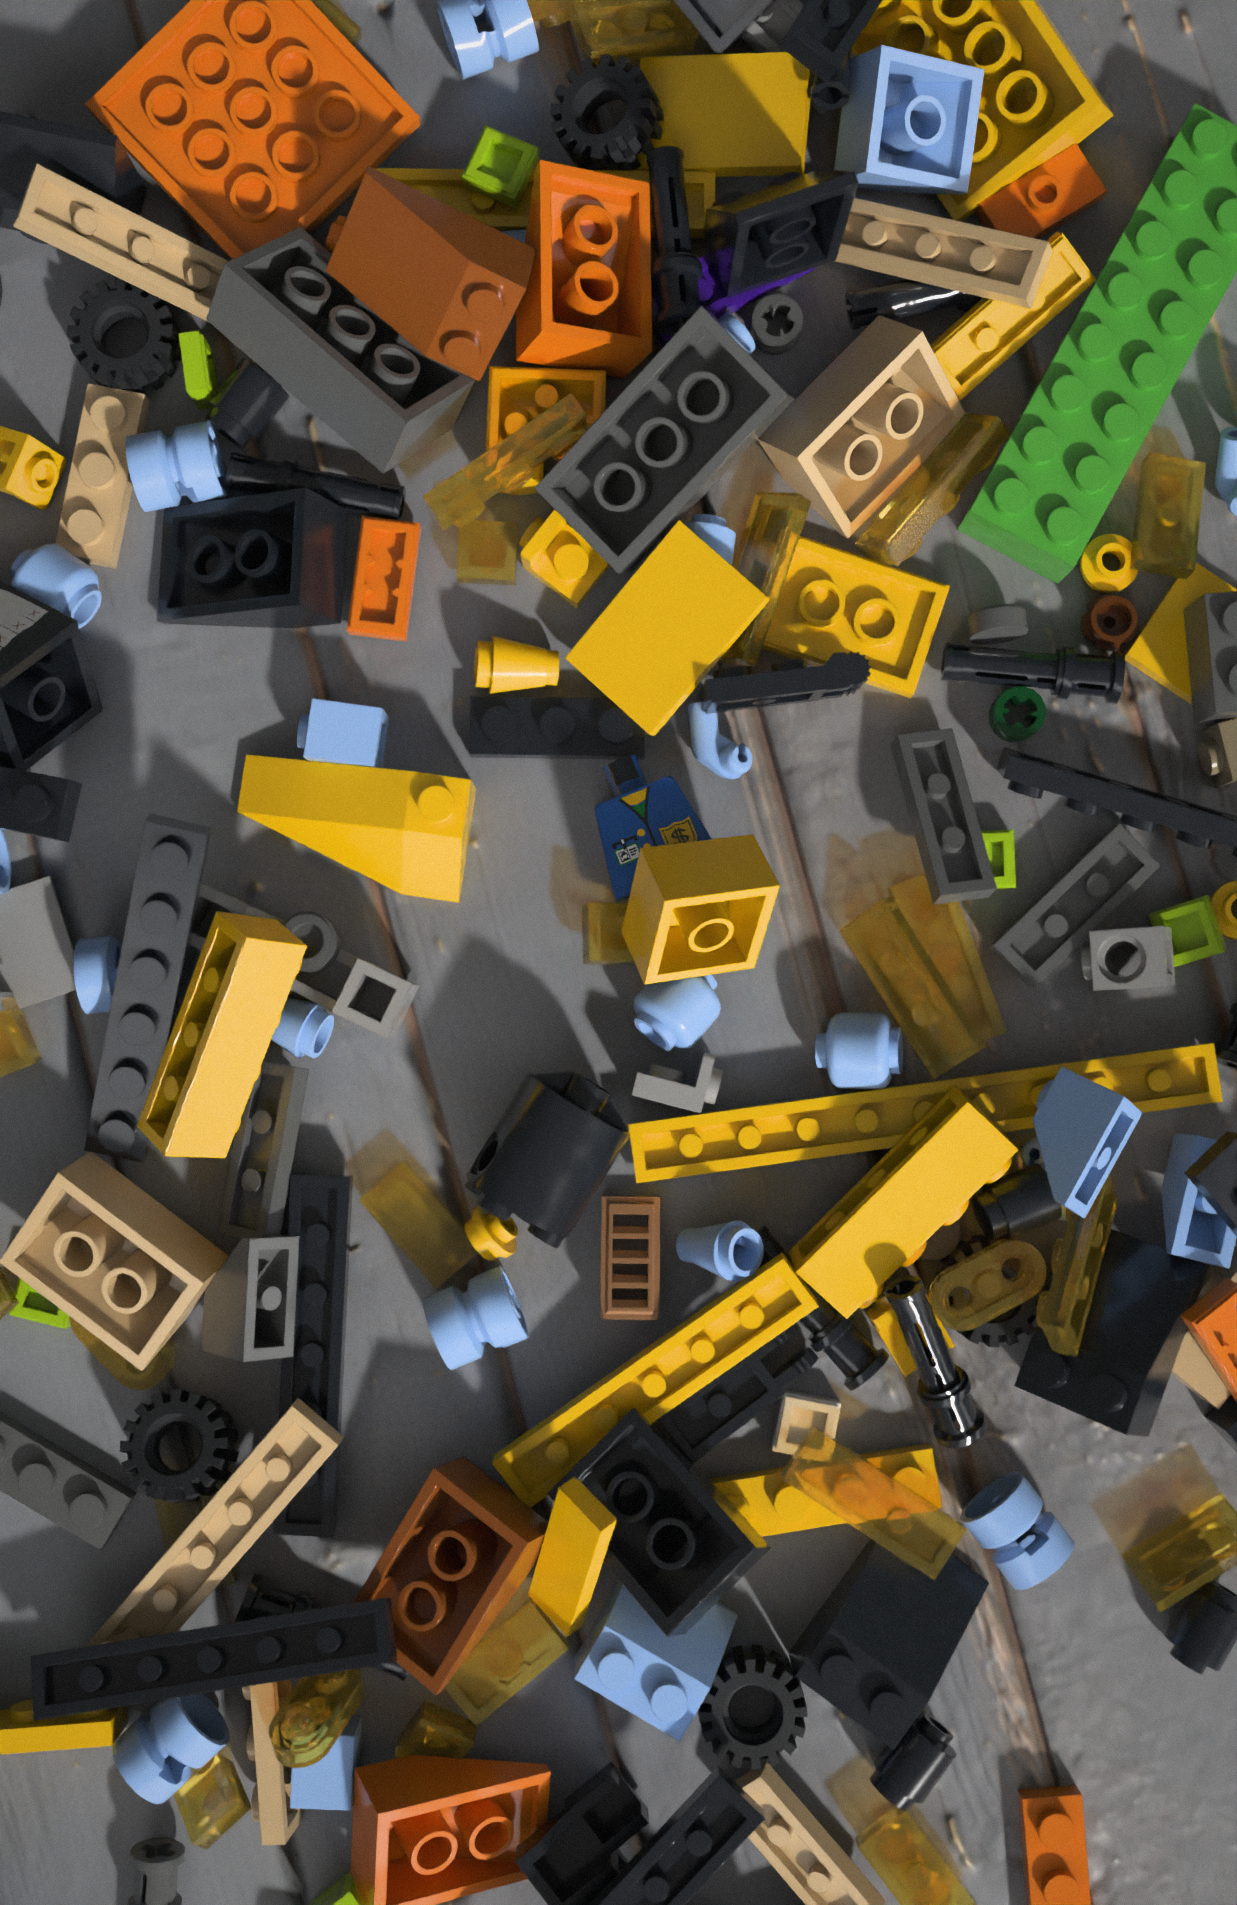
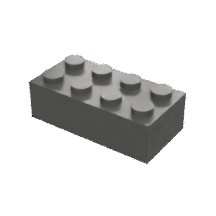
[206,227,475,474]
[535,306,795,574]

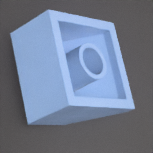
[834,45,984,195]
[574,1580,738,1742]

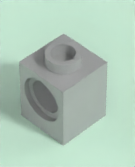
[1081,926,1175,991]

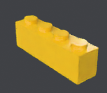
[137,911,307,1158]
[788,1086,1018,1319]

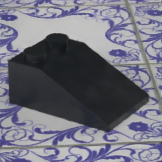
[703,169,859,298]
[157,487,347,629]
[1014,1222,1209,1437]
[547,1408,771,1637]
[788,1514,989,1750]

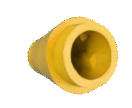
[474,635,559,694]

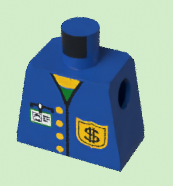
[594,755,712,904]

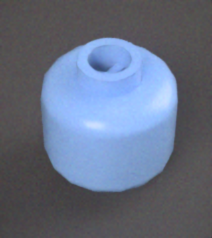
[10,544,102,629]
[634,975,721,1051]
[815,1012,903,1089]

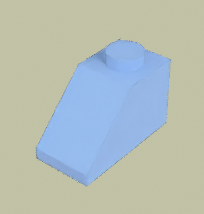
[1032,1066,1143,1219]
[1161,1133,1237,1269]

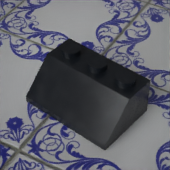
[0,111,147,244]

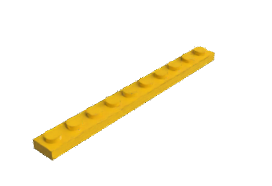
[628,1043,1223,1183]

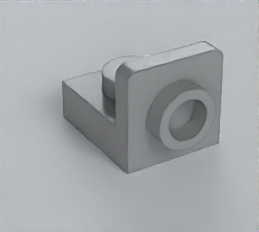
[631,1053,723,1113]

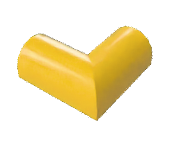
[484,366,606,495]

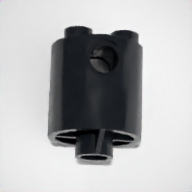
[465,1070,630,1248]

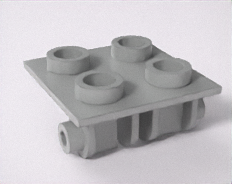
[0,876,76,1015]

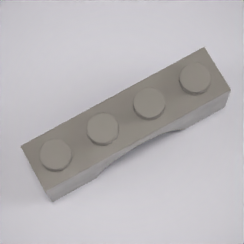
[189,883,419,1038]

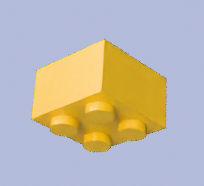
[621,834,780,985]

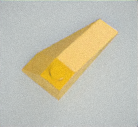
[237,754,476,903]

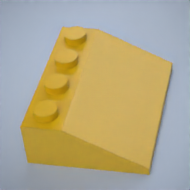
[852,0,1114,222]

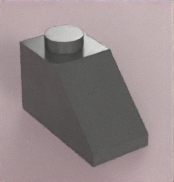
[201,1235,300,1362]

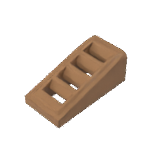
[600,1195,660,1320]

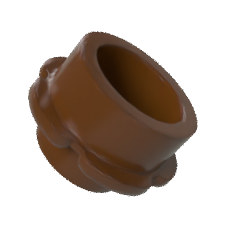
[1080,594,1138,651]

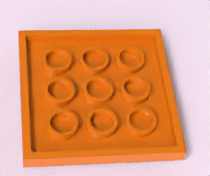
[85,0,421,260]

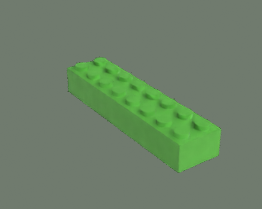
[957,103,1237,584]

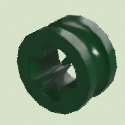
[988,686,1046,742]

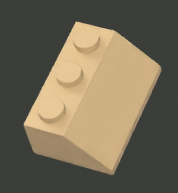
[757,315,968,539]
[0,1152,229,1371]

